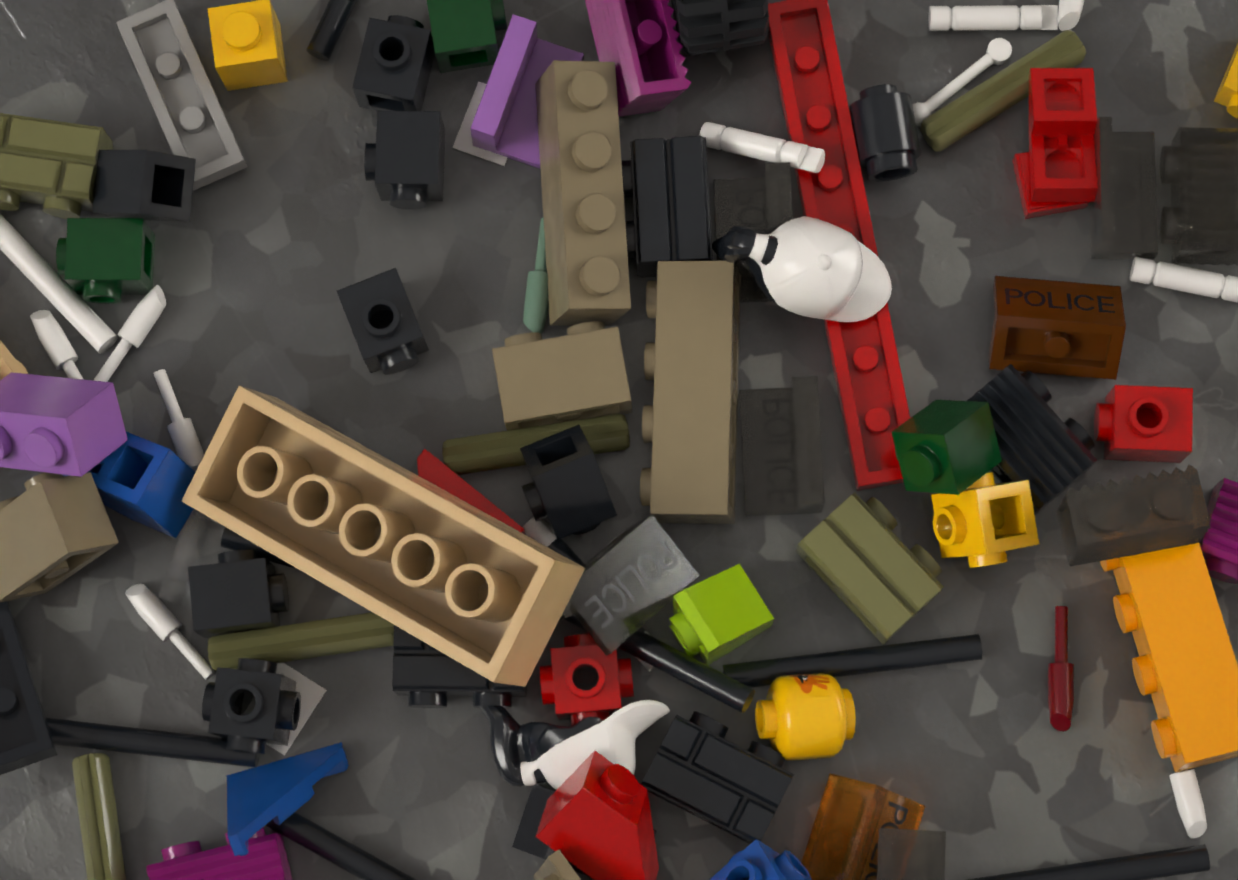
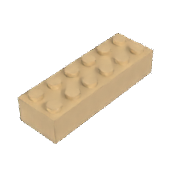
[182,386,585,687]

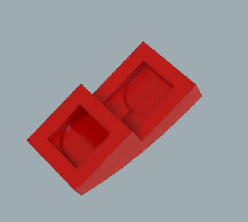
[1029,68,1098,202]

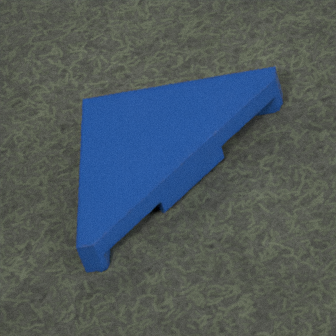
[227,742,349,856]

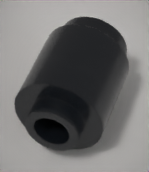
[849,84,921,182]

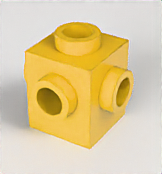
[931,472,1039,568]

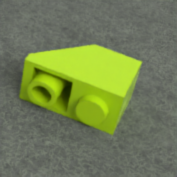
[669,563,774,666]

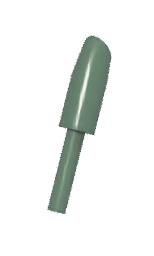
[523,218,549,334]

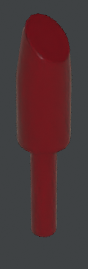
[1048,606,1074,732]

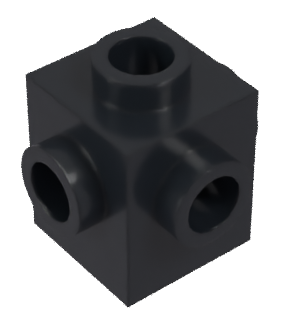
[202,658,301,754]

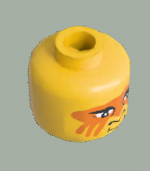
[755,673,856,761]

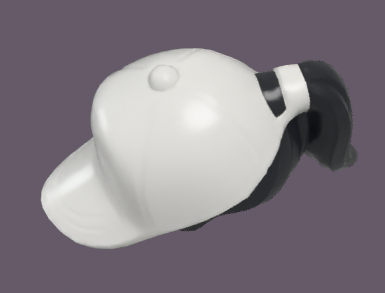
[712,216,892,322]
[480,700,670,790]

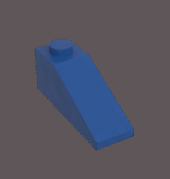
[63,432,195,538]

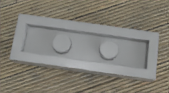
[116,0,248,191]

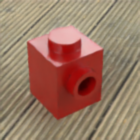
[1094,385,1193,463]

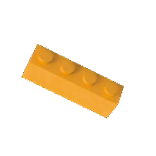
[1095,493,1238,773]

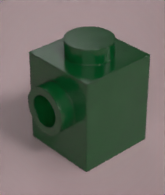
[427,0,508,73]
[56,218,155,304]
[891,400,1002,495]

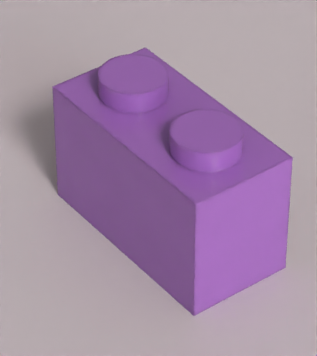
[0,372,128,477]

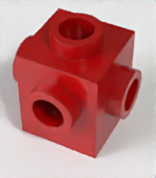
[540,633,634,726]

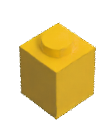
[207,0,288,91]

